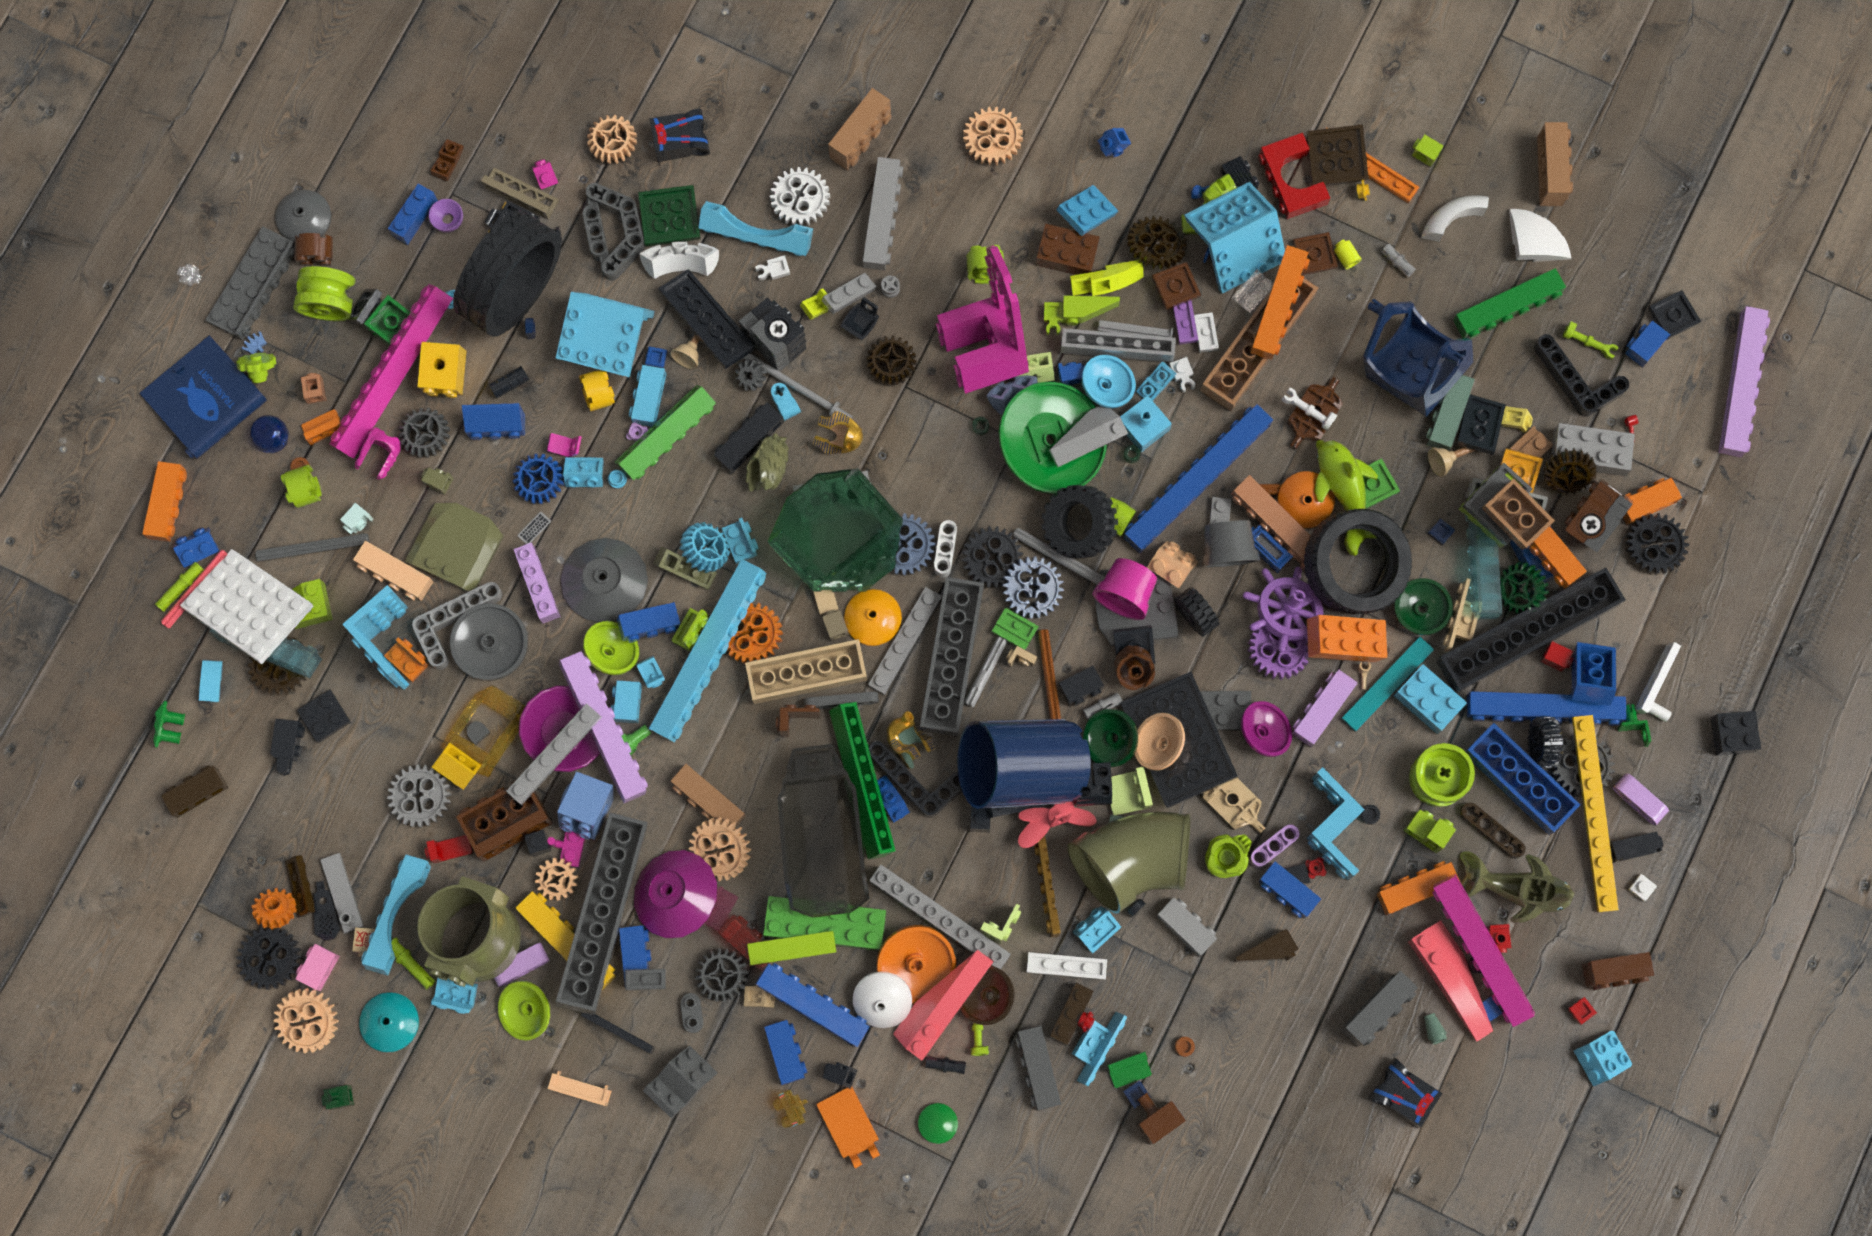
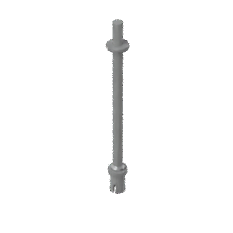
[742,354,853,418]

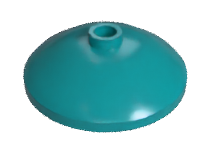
[359,992,419,1052]

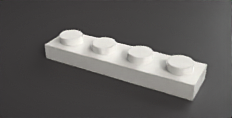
[1027,952,1107,980]

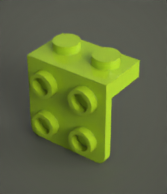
[671,608,710,652]

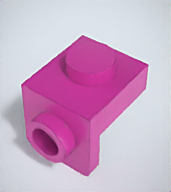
[532,159,558,190]

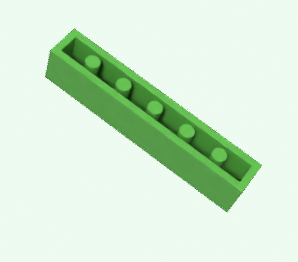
[614,385,716,480]

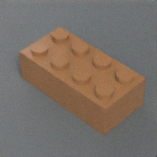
[828,88,892,171]
[1537,122,1573,206]

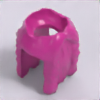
[355,427,400,480]

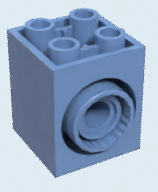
[557,771,614,840]

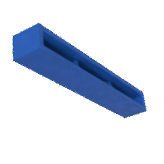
[1467,691,1626,726]

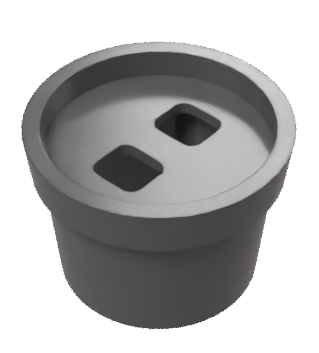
[1203,520,1260,568]

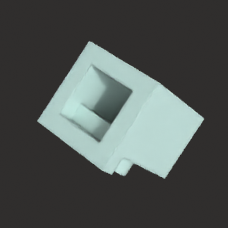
[340,503,373,534]

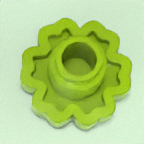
[236,353,277,383]

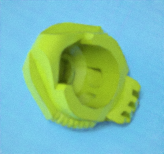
[1205,834,1252,878]

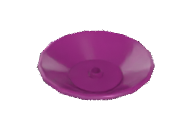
[519,686,600,772]
[634,850,717,938]

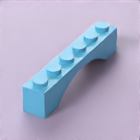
[699,201,813,256]
[361,855,431,976]

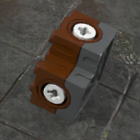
[1564,479,1633,552]

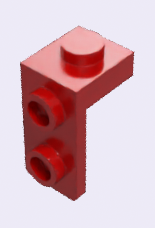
[425,835,473,863]

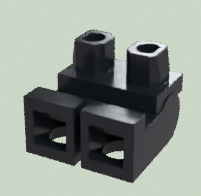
[1076,762,1112,807]

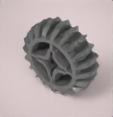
[398,407,450,458]
[695,948,749,1002]

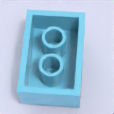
[1394,664,1467,735]

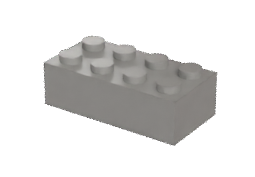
[1551,423,1635,476]

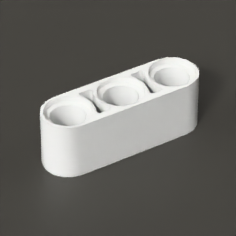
[934,520,957,578]

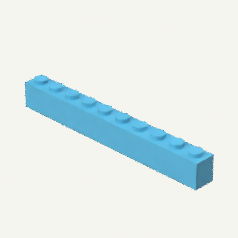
[649,559,767,743]

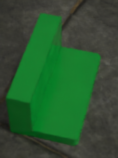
[1107,1052,1152,1088]

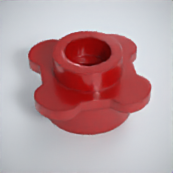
[1305,857,1327,879]
[1078,1011,1095,1032]

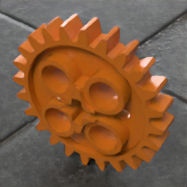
[727,603,783,664]

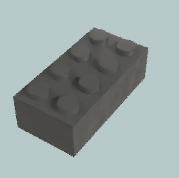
[1340,971,1418,1047]

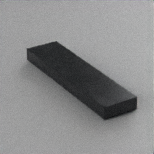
[581,1013,655,1054]

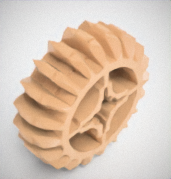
[587,114,637,164]

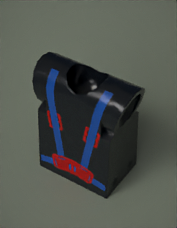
[649,108,710,162]
[1368,1057,1443,1128]

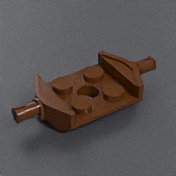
[1287,377,1343,450]

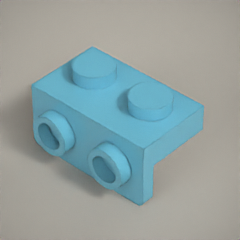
[431,978,478,1014]

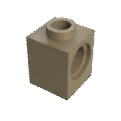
[822,609,849,642]

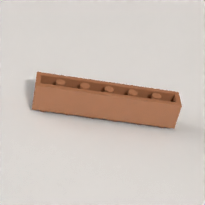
[1231,475,1331,571]

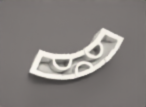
[1421,195,1489,242]
[640,242,719,279]

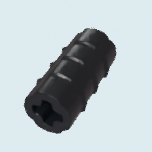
[488,366,529,399]

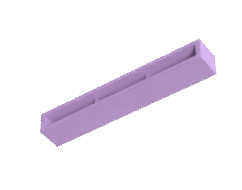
[1718,306,1770,457]
[559,651,648,803]

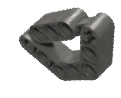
[583,183,645,281]

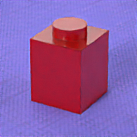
[1540,641,1574,672]

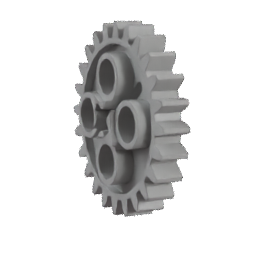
[387,764,452,828]

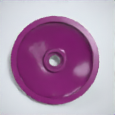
[1241,701,1292,757]

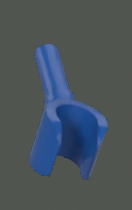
[1191,185,1210,199]

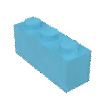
[629,365,667,427]

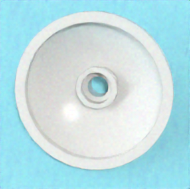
[853,971,912,1028]

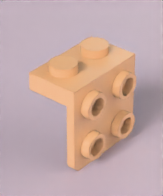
[1147,541,1198,588]

